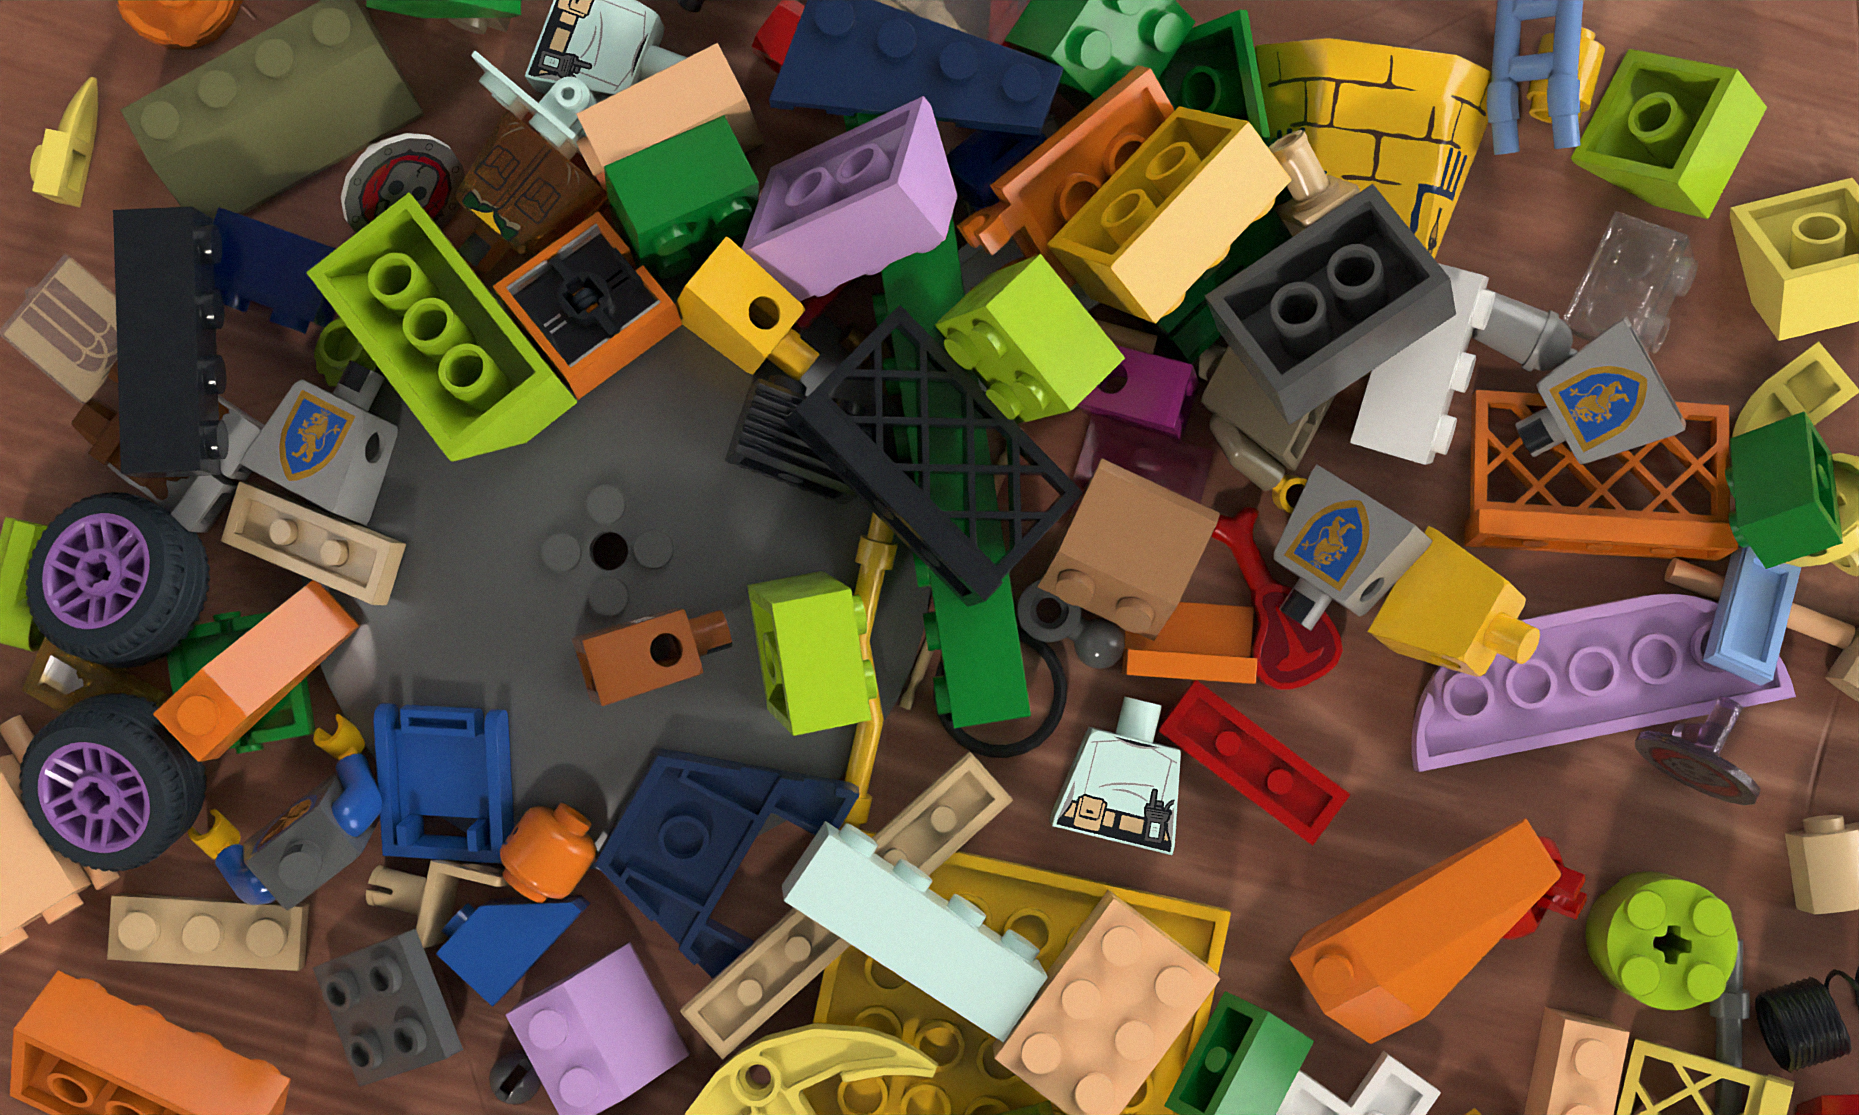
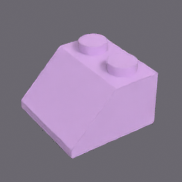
[506,942,690,1115]

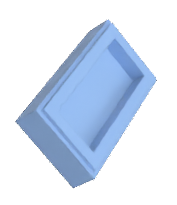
[1703,545,1801,686]

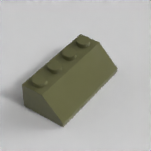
[120,0,425,228]

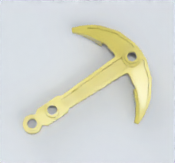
[685,1023,938,1115]

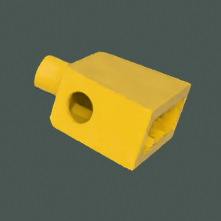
[675,236,822,381]
[1368,526,1540,677]

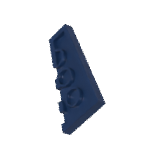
[769,0,1064,136]

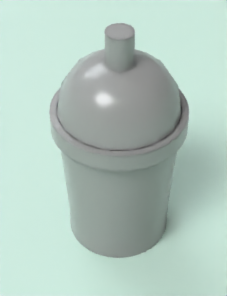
[1471,288,1577,372]

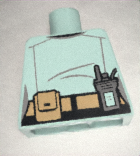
[525,0,687,103]
[1049,696,1181,855]

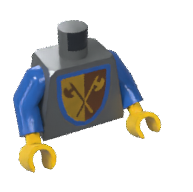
[187,714,383,910]

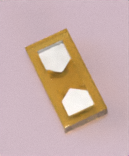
[22,637,167,713]

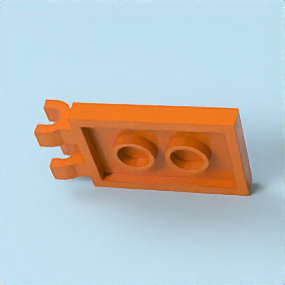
[957,65,1175,289]

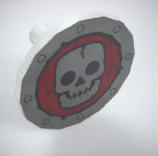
[341,133,466,233]

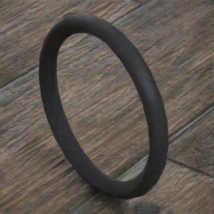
[933,627,1067,758]

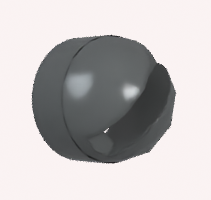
[489,1050,542,1105]

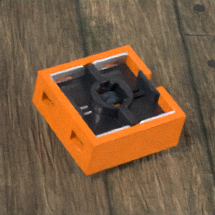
[492,211,682,400]

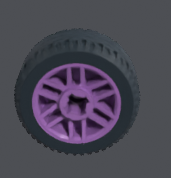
[26,492,210,668]
[19,693,207,872]

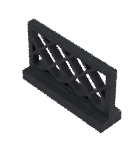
[783,305,1084,607]

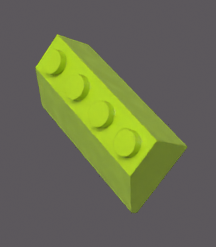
[306,192,578,462]

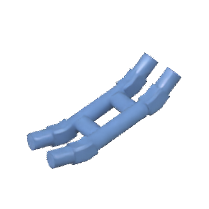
[1487,0,1583,155]

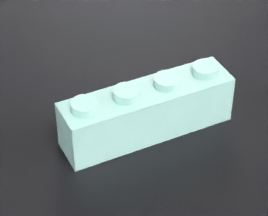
[782,821,1048,1042]

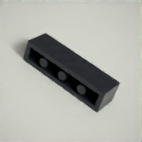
[113,207,229,478]

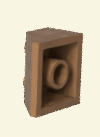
[1038,458,1221,641]

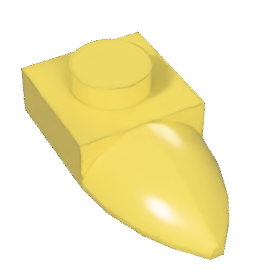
[30,77,98,207]
[1732,341,1859,438]

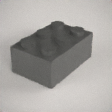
[1205,184,1456,425]

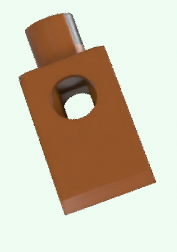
[571,608,733,706]

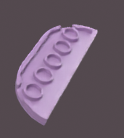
[1411,594,1796,772]

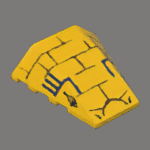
[1254,38,1491,259]

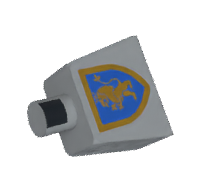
[1515,316,1686,465]
[240,360,398,526]
[1273,464,1432,631]

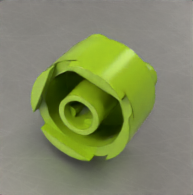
[1586,871,1738,1010]

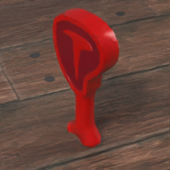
[1211,507,1343,690]

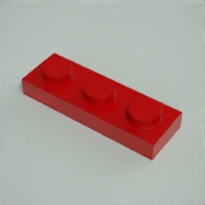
[1156,680,1351,846]

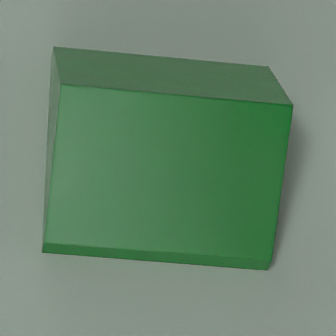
[1158,9,1270,144]

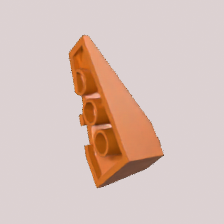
[1289,817,1561,1044]

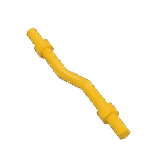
[839,512,898,831]

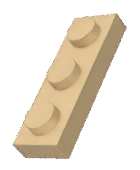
[221,481,406,605]
[107,893,309,971]

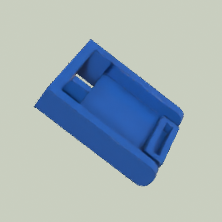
[373,703,514,864]

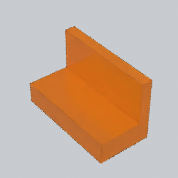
[1121,602,1257,684]

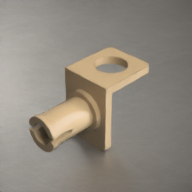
[1268,130,1360,237]
[366,859,509,948]

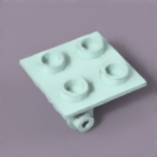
[471,51,598,161]

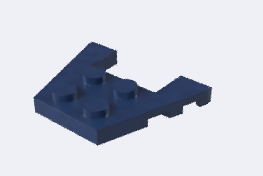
[595,748,860,979]

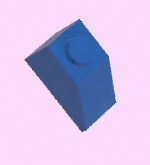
[436,895,591,1007]

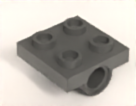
[313,928,463,1087]

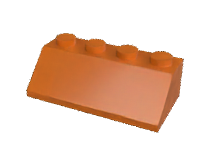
[10,970,291,1115]

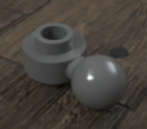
[1017,580,1125,669]

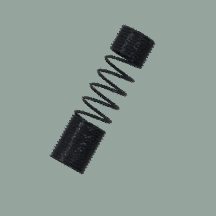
[1755,966,1859,1073]

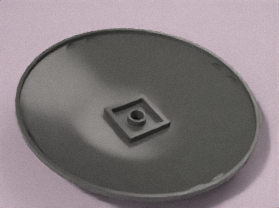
[301,246,931,870]

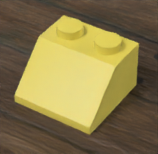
[1730,178,1859,341]

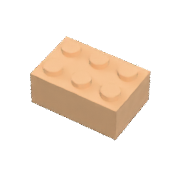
[993,890,1220,1115]

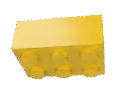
[1046,106,1291,324]

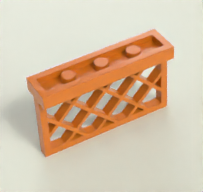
[1464,390,1738,562]

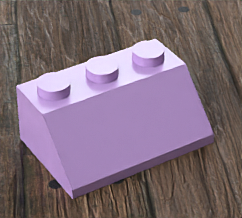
[742,96,957,302]

